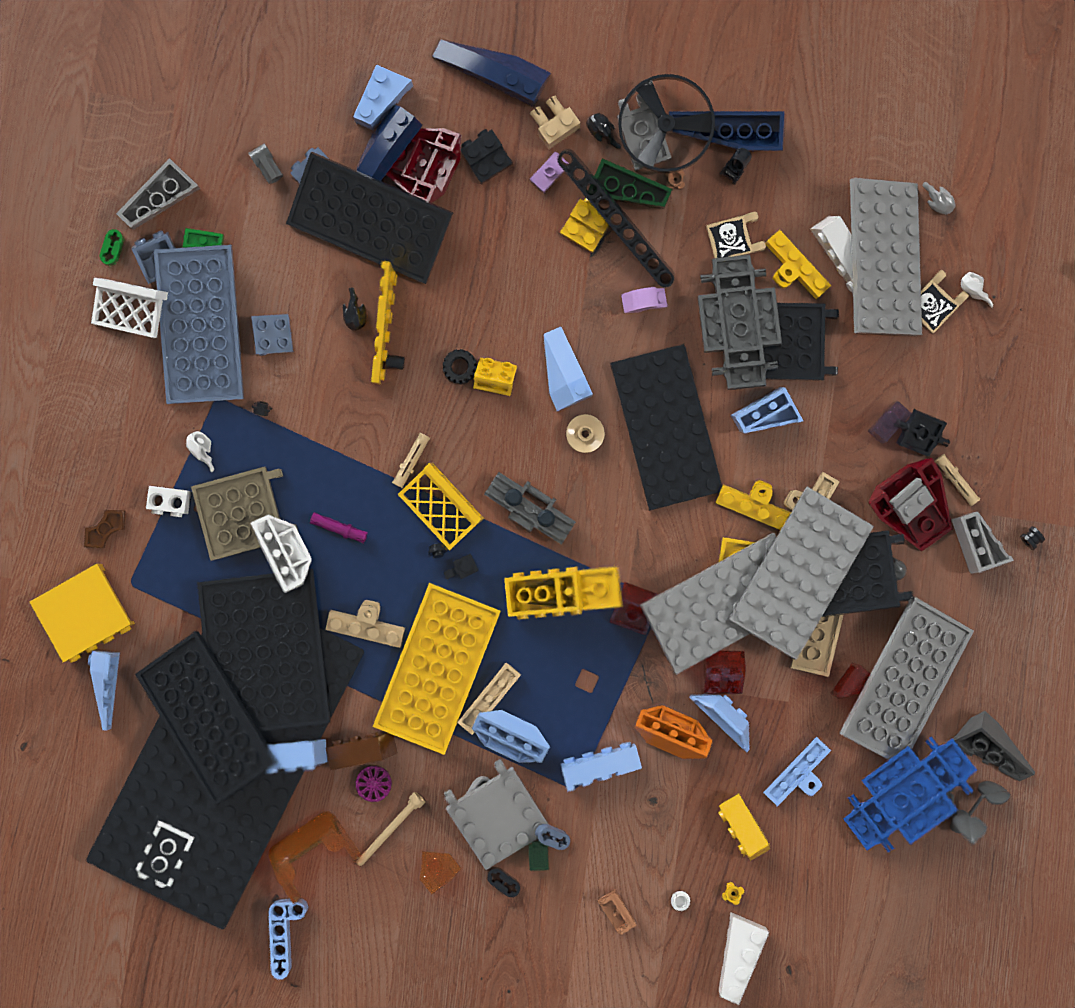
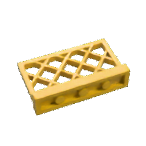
[398,463,484,550]

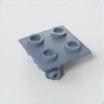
[251,314,293,356]

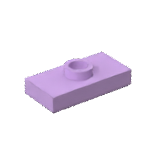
[530,151,568,193]

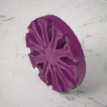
[356,765,392,802]

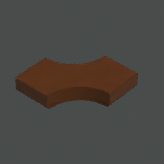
[84,510,126,548]

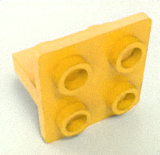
[473,358,517,396]

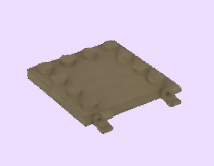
[191,467,298,561]

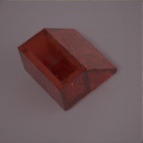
[704,651,746,694]

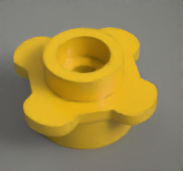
[722,882,744,905]

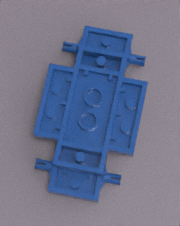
[843,736,977,853]

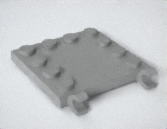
[444,759,549,870]

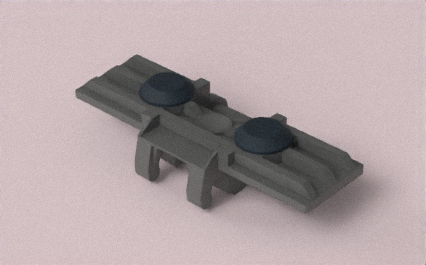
[484,472,576,545]

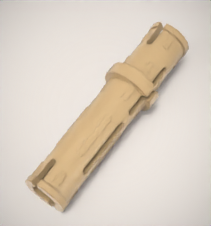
[392,433,430,488]
[935,454,980,506]

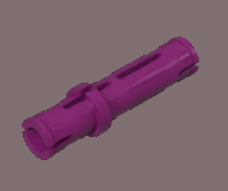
[310,512,368,544]

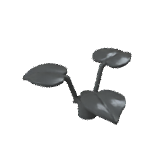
[946,781,1011,845]

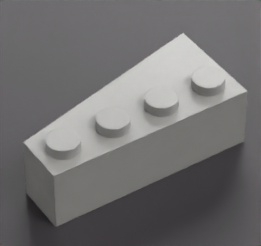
[116,158,200,230]

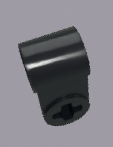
[719,148,752,185]

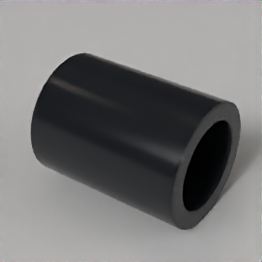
[386,355,405,370]

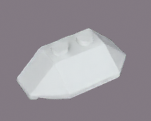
[251,515,312,592]

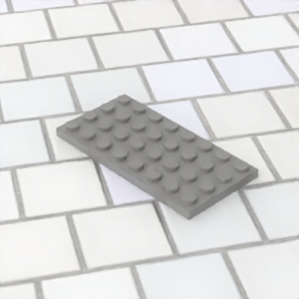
[850,178,922,336]
[729,486,874,660]
[640,533,776,674]
[840,596,974,760]

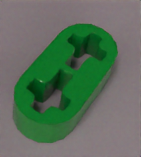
[100,229,125,266]

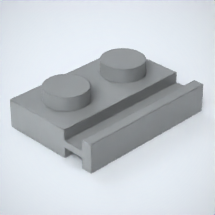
[889,478,934,524]

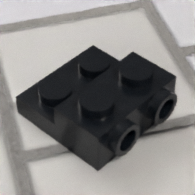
[461,129,513,185]

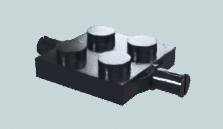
[894,409,950,457]

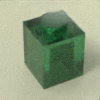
[528,841,549,871]

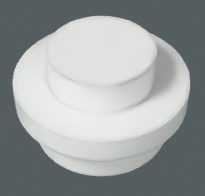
[671,891,690,911]

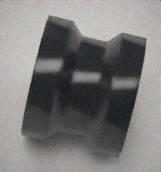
[1020,526,1045,550]

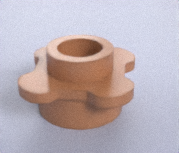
[666,170,685,189]

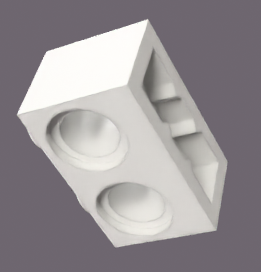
[146,486,191,517]

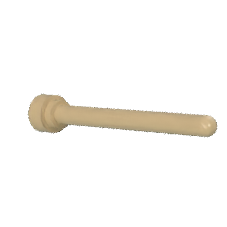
[357,792,425,866]

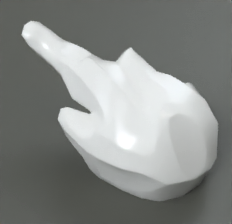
[961,272,993,308]
[186,431,214,472]

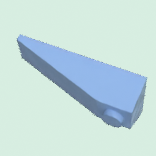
[544,327,593,412]
[88,650,120,731]

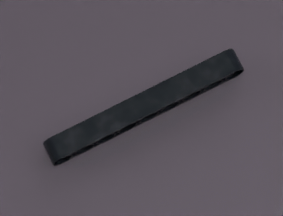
[557,149,675,288]

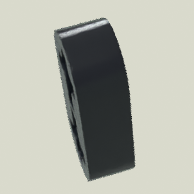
[487,867,520,897]

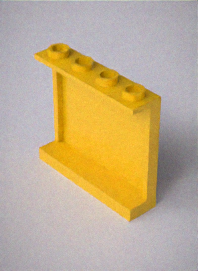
[30,564,135,663]

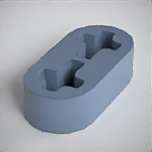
[535,824,570,850]

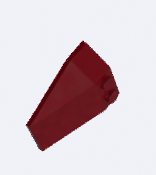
[386,128,461,203]
[868,458,953,551]

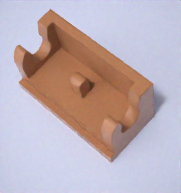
[597,889,637,935]

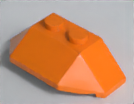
[635,705,712,759]

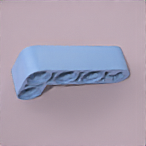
[269,898,308,979]

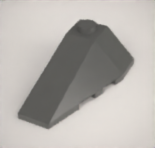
[953,711,1035,781]

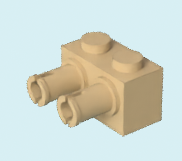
[530,96,580,149]

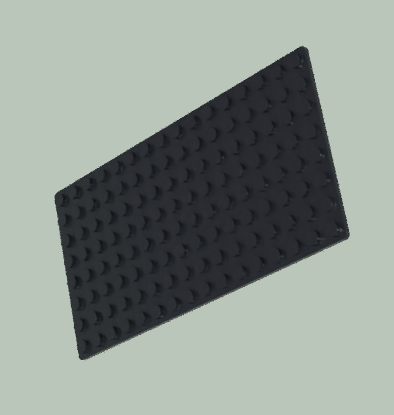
[86,628,364,930]

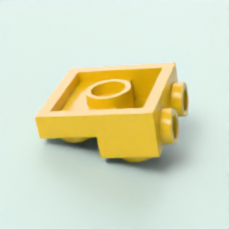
[560,198,613,253]

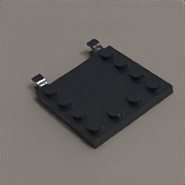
[763,303,839,381]
[822,530,913,617]

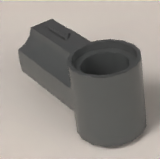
[248,143,283,184]

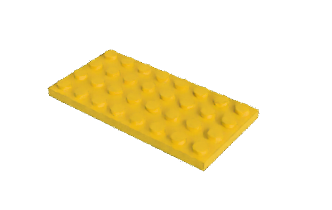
[373,583,501,755]

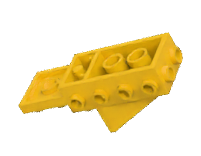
[504,567,622,619]

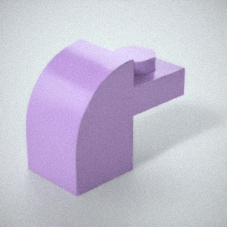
[621,287,667,313]

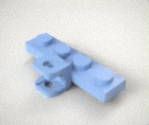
[763,737,831,806]

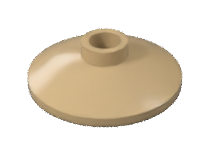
[566,414,605,453]

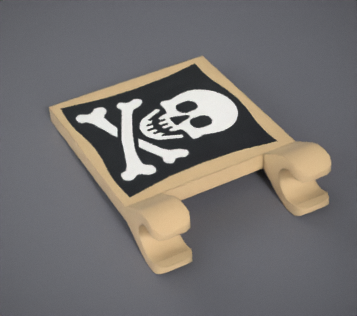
[706,212,766,258]
[921,270,969,333]

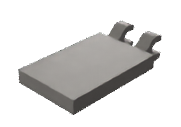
[617,94,671,171]

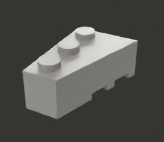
[951,511,1014,574]

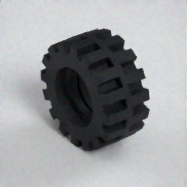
[443,349,477,385]

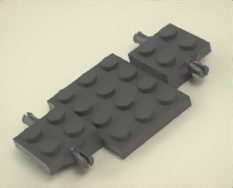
[698,255,782,390]

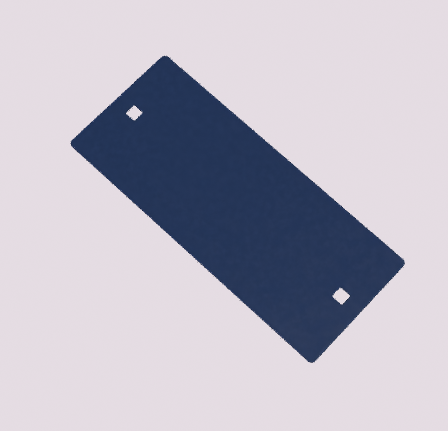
[131,400,654,789]

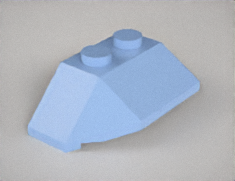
[689,694,749,752]
[472,710,550,763]

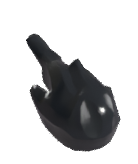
[586,113,621,149]
[342,287,366,330]

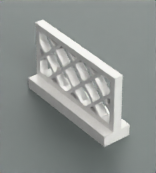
[91,278,168,338]

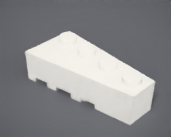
[810,216,853,293]
[718,912,769,1005]

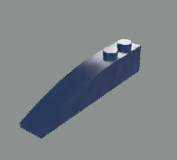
[432,40,551,107]
[356,105,423,181]
[669,111,786,151]

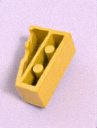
[718,794,770,861]

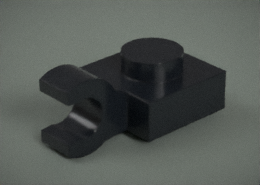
[444,554,479,579]

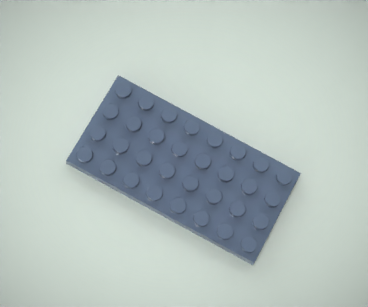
[154,245,244,404]

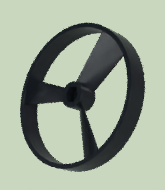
[618,74,715,173]

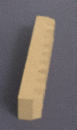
[457,662,521,734]

